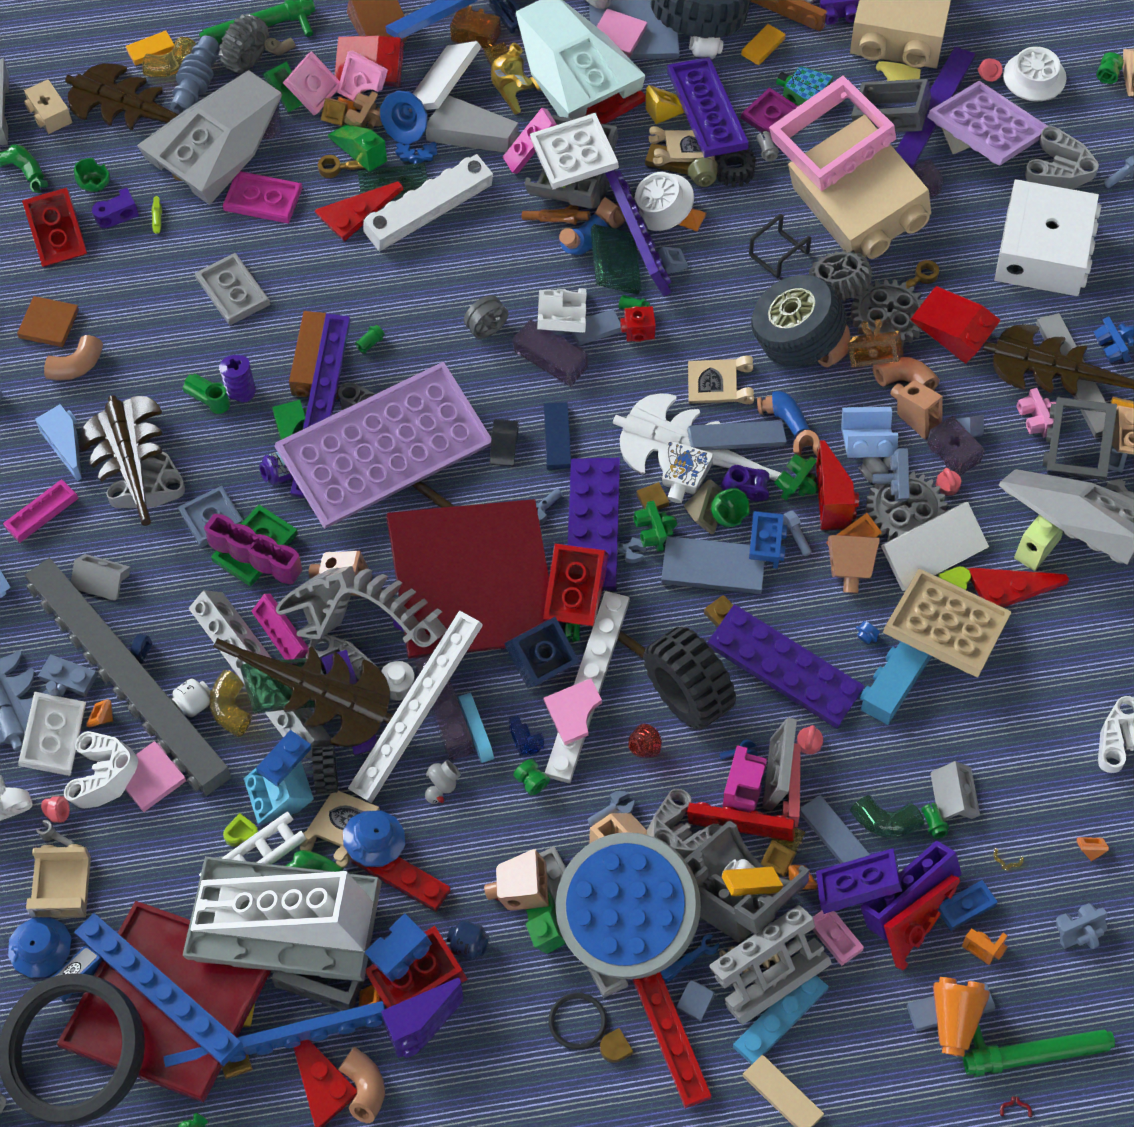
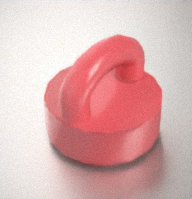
[977,58,1002,82]
[936,468,961,496]
[797,725,823,754]
[41,796,70,823]

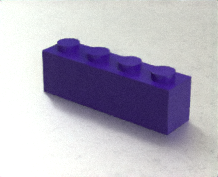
[860,841,962,941]

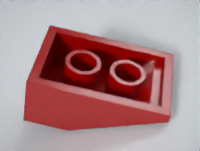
[335,36,404,87]
[22,188,87,267]
[910,286,1001,364]
[816,440,859,530]
[543,544,609,626]
[366,926,468,1008]

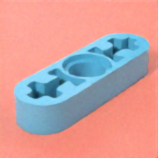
[458,693,494,763]

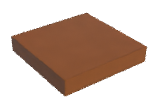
[17,296,79,347]

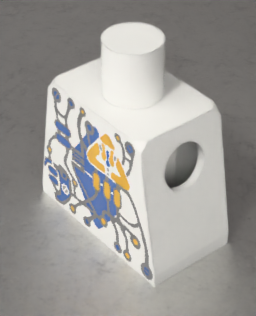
[662,440,713,503]

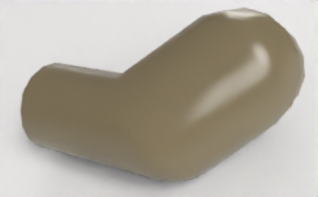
[264,38,296,56]

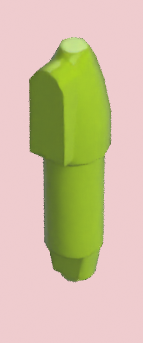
[151,196,162,234]

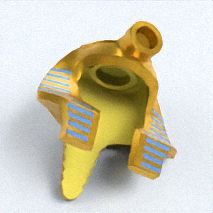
[491,43,542,115]

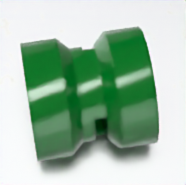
[1096,52,1124,84]
[513,759,550,796]

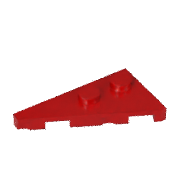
[315,181,404,242]
[968,568,1069,608]
[884,874,960,970]
[293,1039,357,1127]

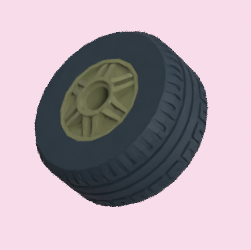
[751,275,847,366]

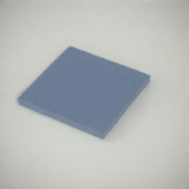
[589,0,679,59]

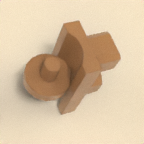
[345,92,383,128]

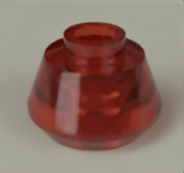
[628,723,662,758]

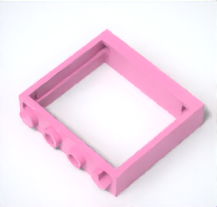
[769,76,896,191]

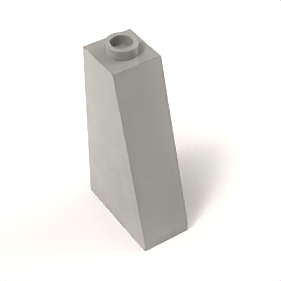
[426,95,520,153]

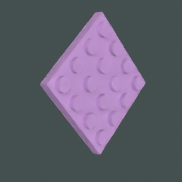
[928,81,1048,166]

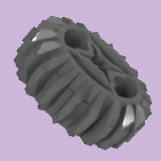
[219,13,269,74]
[809,250,872,302]

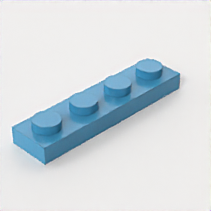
[733,975,828,1065]

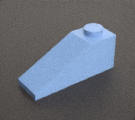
[35,404,82,481]

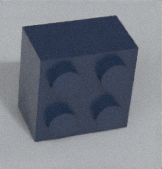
[504,616,579,689]

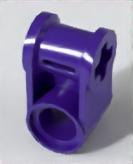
[721,465,770,501]

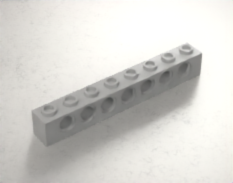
[189,590,332,758]

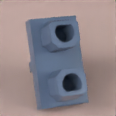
[1056,903,1107,949]

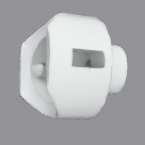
[381,661,415,700]

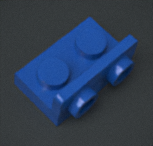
[749,511,787,569]

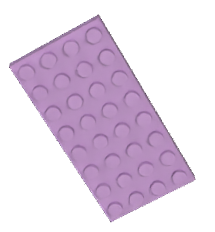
[275,362,492,529]

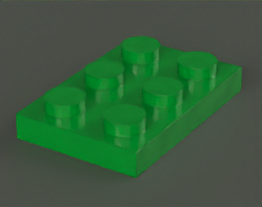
[211,505,298,587]

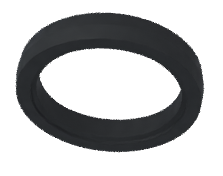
[0,973,145,1125]

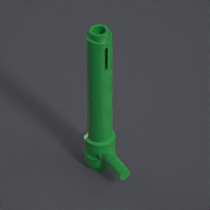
[199,0,315,43]
[963,1024,1115,1077]

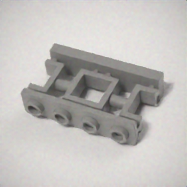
[710,905,832,1025]

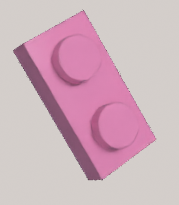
[812,911,864,966]

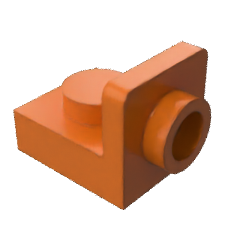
[962,928,1008,965]

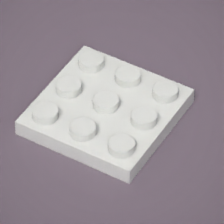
[530,113,619,189]

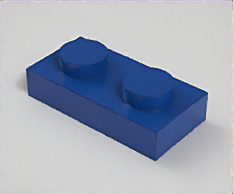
[256,730,312,787]
[937,880,998,931]

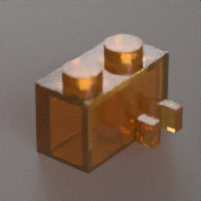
[450,5,501,51]
[848,319,904,368]

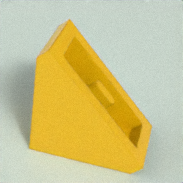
[646,85,684,124]

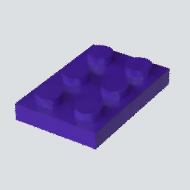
[816,848,902,914]

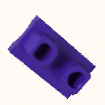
[820,0,859,25]

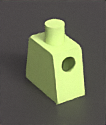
[1014,515,1063,571]

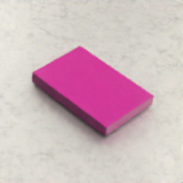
[223,171,303,224]

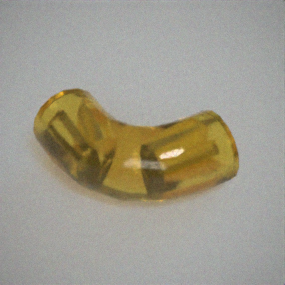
[143,37,196,77]
[210,670,252,737]

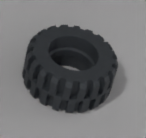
[643,627,736,729]

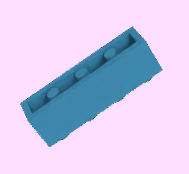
[860,640,932,725]

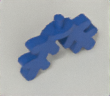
[395,142,437,166]

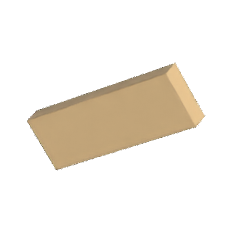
[743,1054,824,1127]

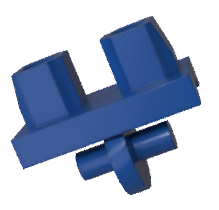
[1094,316,1134,363]

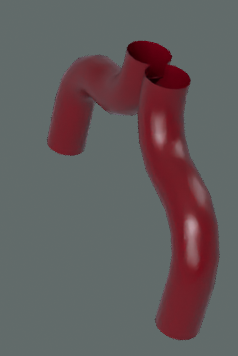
[1000,1097,1032,1117]

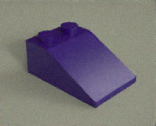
[381,978,464,1058]

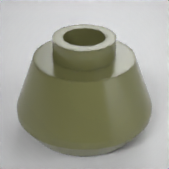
[688,157,718,187]

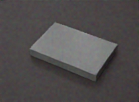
[195,253,270,326]
[762,717,797,811]

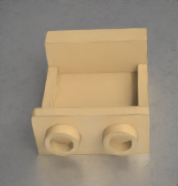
[26,844,91,918]

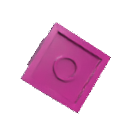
[722,745,767,812]

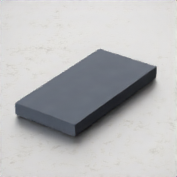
[661,536,765,594]

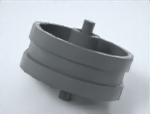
[464,295,509,339]

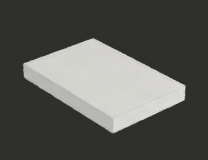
[18,692,86,776]

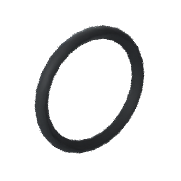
[548,993,607,1050]

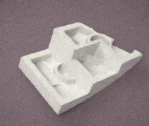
[537,288,586,333]

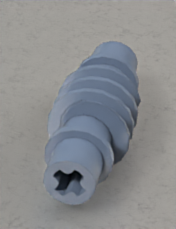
[170,36,219,114]

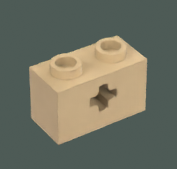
[24,80,72,134]

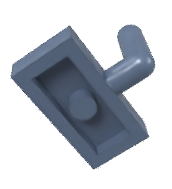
[872,448,909,502]
[38,654,98,697]

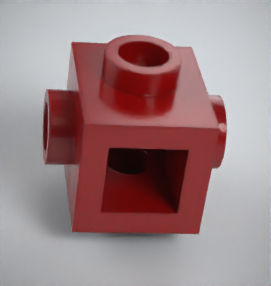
[620,306,656,342]

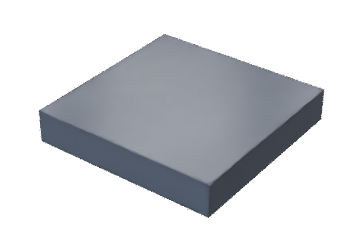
[178,486,243,548]

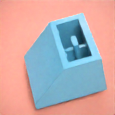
[244,761,314,824]

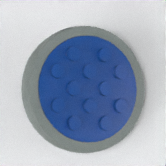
[556,832,701,979]

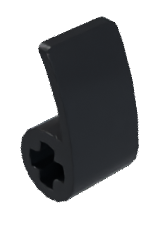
[490,419,519,466]

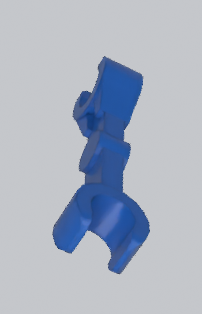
[660,934,720,984]

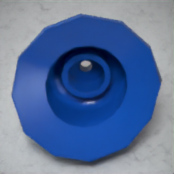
[380,90,428,145]
[343,811,405,867]
[8,917,72,978]

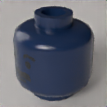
[446,920,489,960]

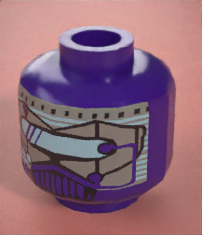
[259,452,293,485]

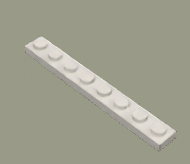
[545,591,630,783]
[348,611,483,803]

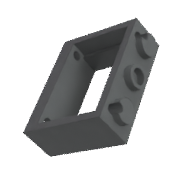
[851,79,931,132]
[1043,397,1117,481]
[272,942,372,1011]

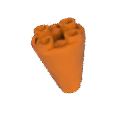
[933,977,990,1057]

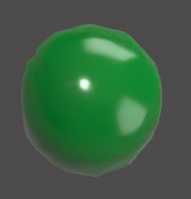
[74,158,110,192]
[711,488,750,528]

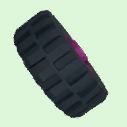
[650,0,751,38]

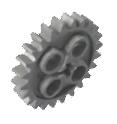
[866,471,947,541]

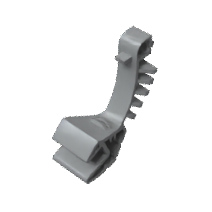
[276,566,447,647]

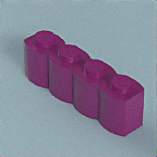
[204,514,303,584]

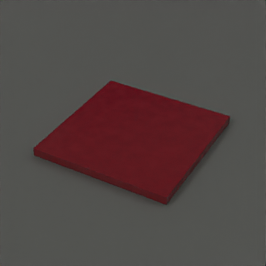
[386,499,549,659]
[56,900,272,1103]

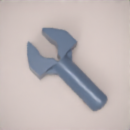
[1104,155,1134,188]
[536,489,562,525]
[783,510,812,556]
[618,537,646,564]
[588,791,634,827]

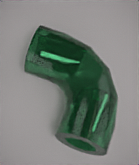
[850,795,925,838]

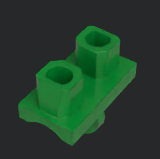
[774,454,818,501]
[633,500,677,552]

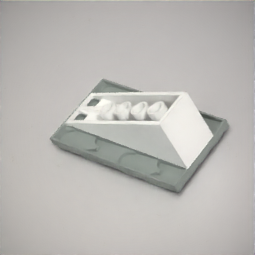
[183,856,382,981]

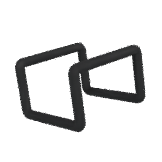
[749,214,812,278]

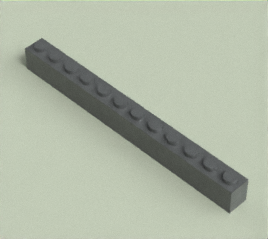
[24,557,231,796]

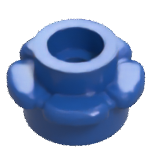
[856,621,880,644]

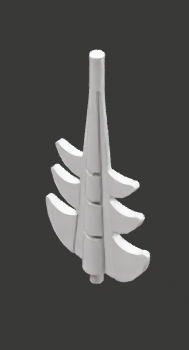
[613,393,781,481]

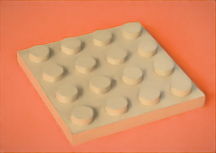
[883,569,1011,678]

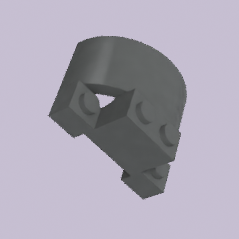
[525,115,618,208]
[684,821,809,943]

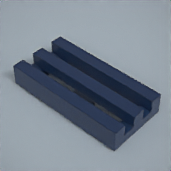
[489,0,521,34]

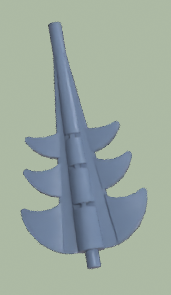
[0,651,49,752]

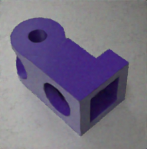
[92,187,139,228]

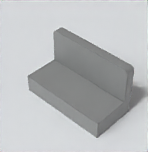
[71,554,131,601]
[931,761,980,821]

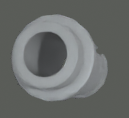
[756,131,779,161]

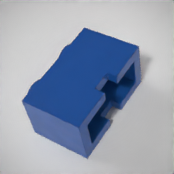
[365,913,432,982]

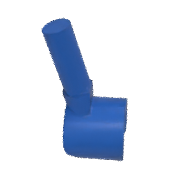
[720,739,758,759]

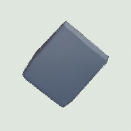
[658,247,688,274]
[676,979,714,1022]

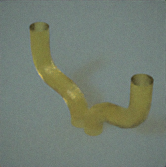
[993,848,1024,871]

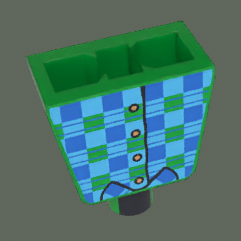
[776,66,834,106]

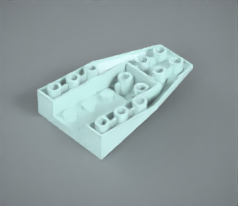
[516,0,645,119]

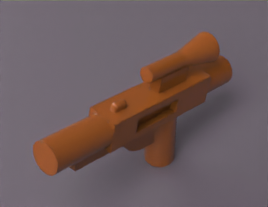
[522,205,590,225]

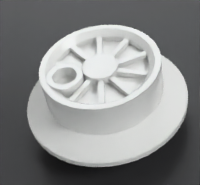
[1003,47,1066,101]
[634,172,694,231]

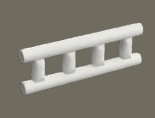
[199,811,307,876]

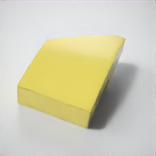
[876,62,921,81]

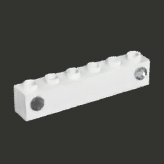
[363,154,493,252]

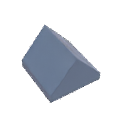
[953,415,984,439]
[1098,446,1128,473]

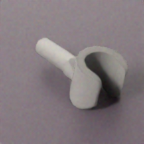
[36,820,74,846]

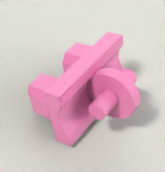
[1017,388,1056,438]

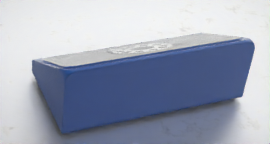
[52,945,102,1003]

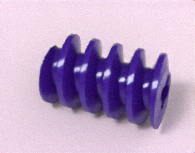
[219,355,256,402]

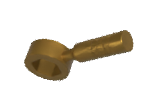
[318,155,365,178]
[900,260,939,289]

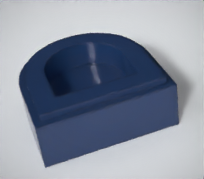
[130,633,152,664]

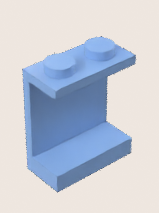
[841,407,898,458]

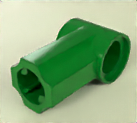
[182,374,230,414]

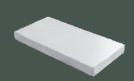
[410,41,481,111]
[881,502,989,591]

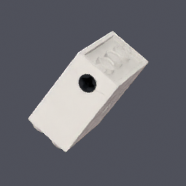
[994,179,1101,296]

